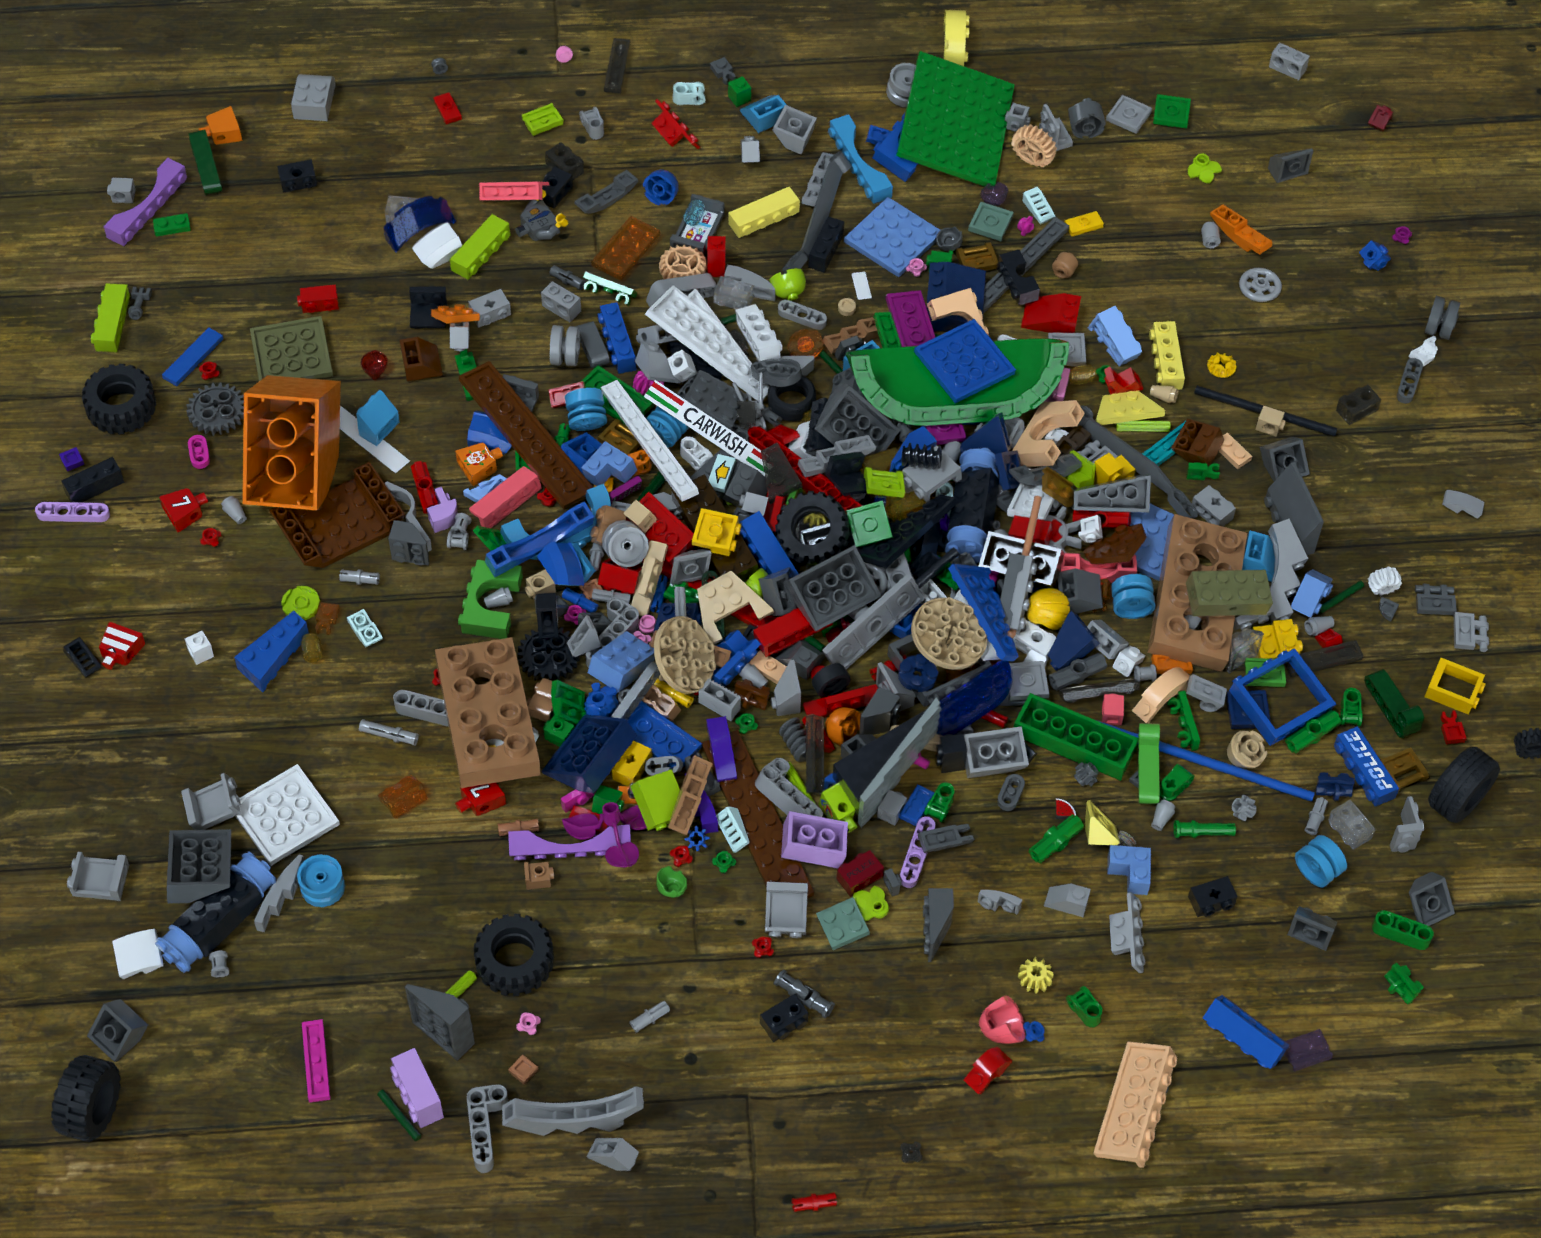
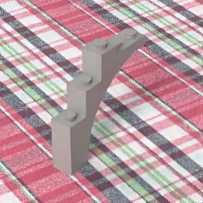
[1233,519,1308,630]
[502,1086,644,1136]

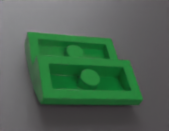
[551,680,586,725]

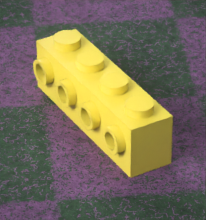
[728,187,800,238]
[1149,321,1185,390]

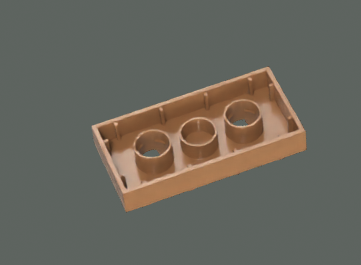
[1147,514,1247,672]
[435,637,540,788]

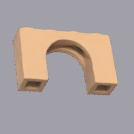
[927,288,989,336]
[1012,400,1085,467]

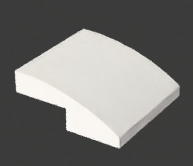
[112,929,164,979]

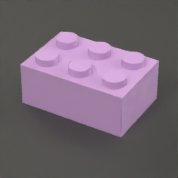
[781,811,848,868]
[390,1048,444,1128]

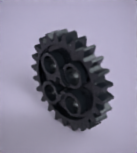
[517,627,580,681]

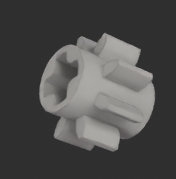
[1232,795,1257,821]

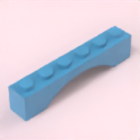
[828,114,893,204]

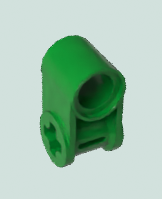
[1340,688,1362,727]
[1159,764,1195,802]
[924,782,955,823]
[1066,986,1103,1027]

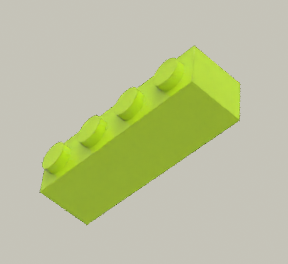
[450,214,510,280]
[91,283,130,352]

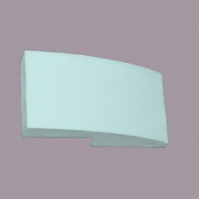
[347,609,383,647]

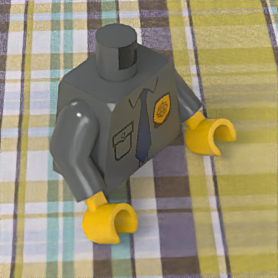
[515,189,568,241]

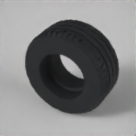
[1428,747,1500,823]

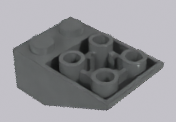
[923,888,954,962]

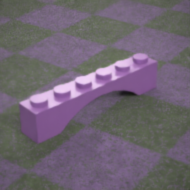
[104,158,187,246]
[508,825,631,860]

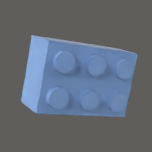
[588,631,655,693]

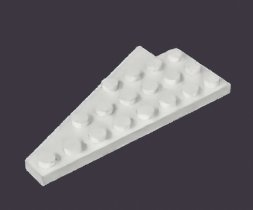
[645,285,769,401]

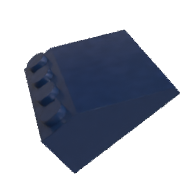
[926,262,986,332]
[541,714,637,793]

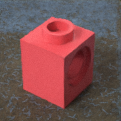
[1102,693,1124,725]

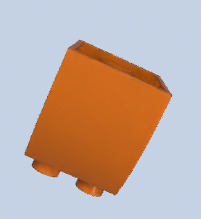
[243,375,341,510]

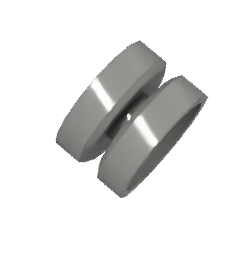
[886,63,915,107]
[550,325,580,367]
[602,520,649,567]

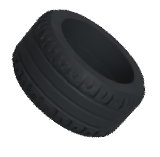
[768,375,816,422]

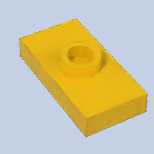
[1065,211,1104,237]

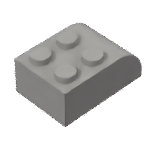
[291,74,336,121]
[964,727,1029,778]

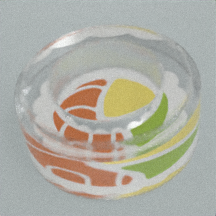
[1118,830,1136,847]

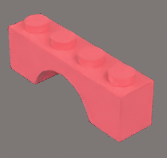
[1060,553,1137,583]

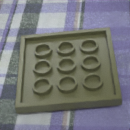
[250,316,333,381]

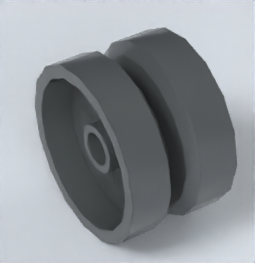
[1424,295,1461,340]

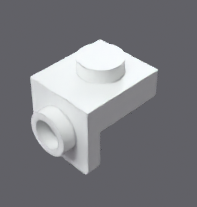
[1078,515,1103,543]
[1113,646,1145,677]

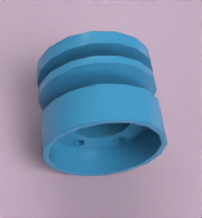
[565,388,607,431]
[646,406,690,447]

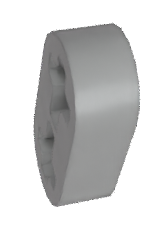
[644,756,683,776]

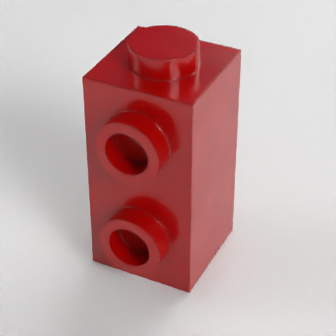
[297,284,339,313]

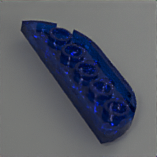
[936,661,1013,736]

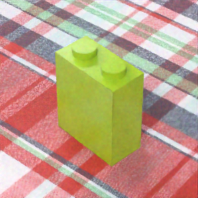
[630,769,680,831]

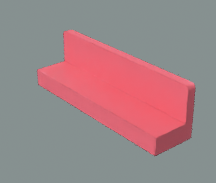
[479,182,549,200]
[469,466,542,528]

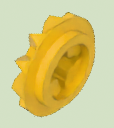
[1207,353,1236,378]

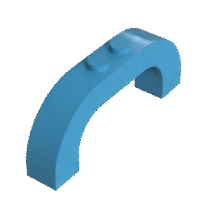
[500,483,611,560]

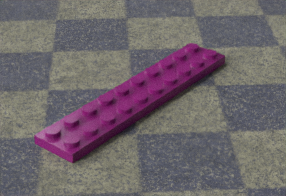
[885,290,966,445]

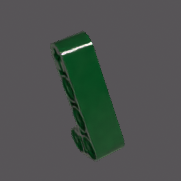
[188,129,222,195]
[1364,669,1424,738]

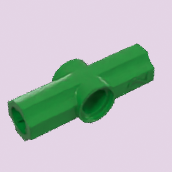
[1285,710,1342,754]
[1029,814,1084,864]

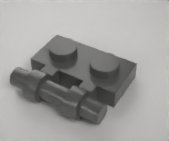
[1415,583,1457,615]

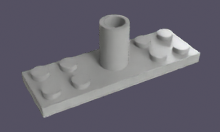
[822,574,925,669]

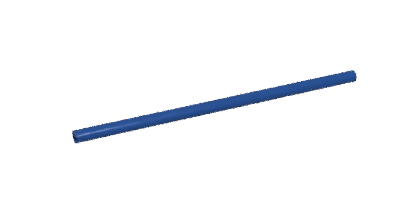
[1096,720,1315,802]

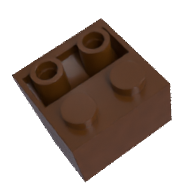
[399,337,443,381]
[1171,418,1224,467]

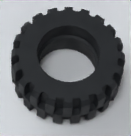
[82,364,156,435]
[776,491,851,567]
[474,913,554,996]
[51,1055,121,1142]

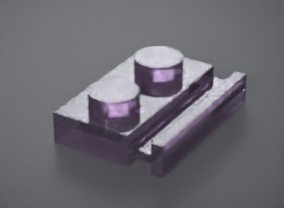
[1285,1029,1333,1072]

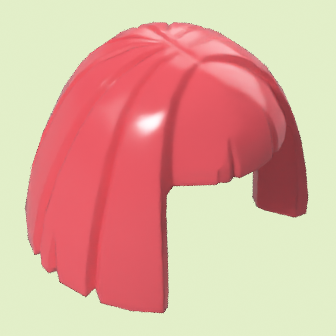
[979,995,1025,1044]

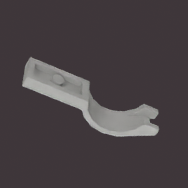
[384,481,432,552]

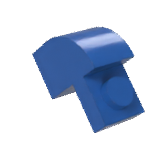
[718,630,761,665]

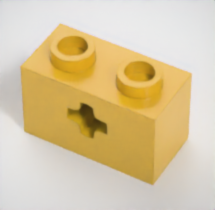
[611,741,652,786]

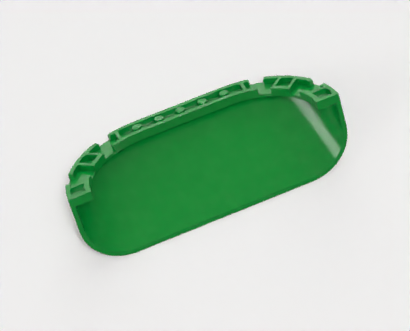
[845,338,1069,426]

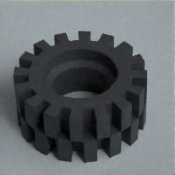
[1514,728,1541,759]

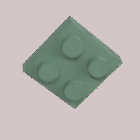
[968,202,1013,241]
[816,897,870,950]

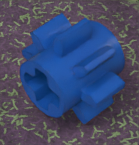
[684,826,710,851]

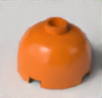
[825,707,861,746]

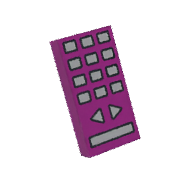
[609,476,642,505]

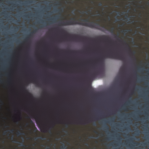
[980,182,1009,206]

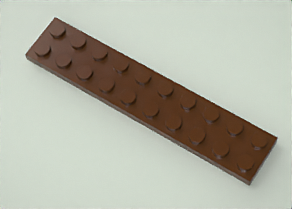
[459,361,593,510]
[701,730,814,898]

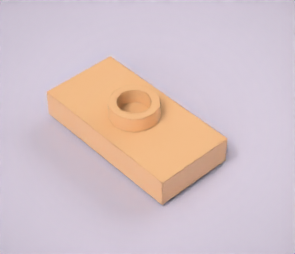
[749,650,787,684]

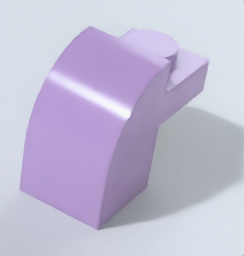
[427,487,458,533]

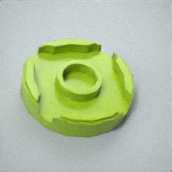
[281,586,321,620]

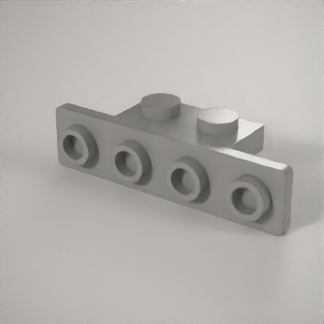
[1109,892,1145,974]

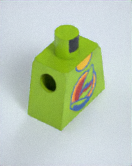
[818,783,857,833]

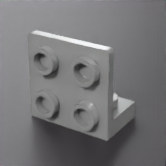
[1039,104,1073,151]

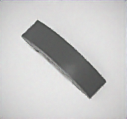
[574,170,638,214]
[1009,453,1082,485]

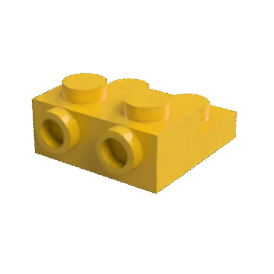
[692,508,741,556]
[1252,619,1303,659]

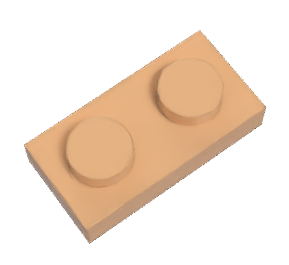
[1219,433,1252,469]

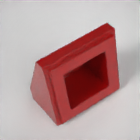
[1315,629,1343,654]

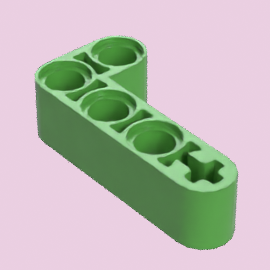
[1138,723,1160,804]

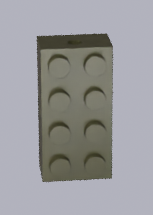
[1186,570,1273,616]

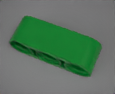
[1372,910,1434,950]

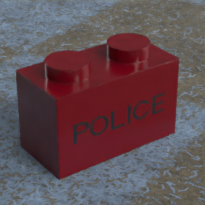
[836,850,884,897]

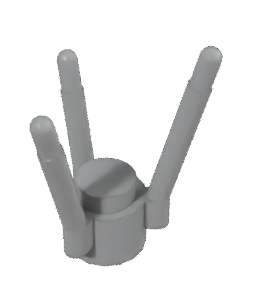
[732,372,764,419]

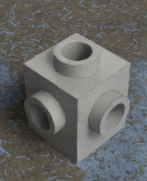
[1005,103,1031,131]

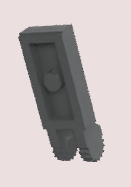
[918,824,974,853]

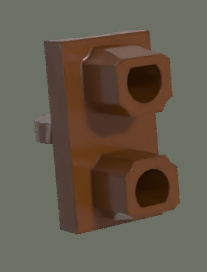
[734,679,770,711]

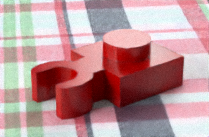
[1441,710,1467,744]

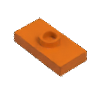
[1151,654,1193,674]

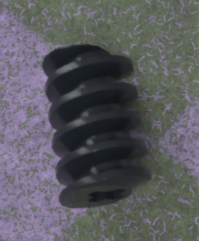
[901,443,942,469]

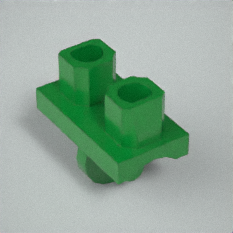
[663,582,699,604]
[1384,963,1424,1005]

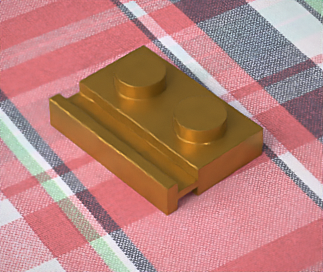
[1042,466,1073,508]

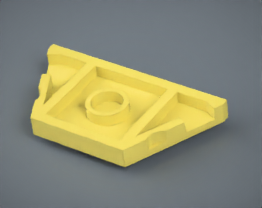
[1096,391,1165,425]

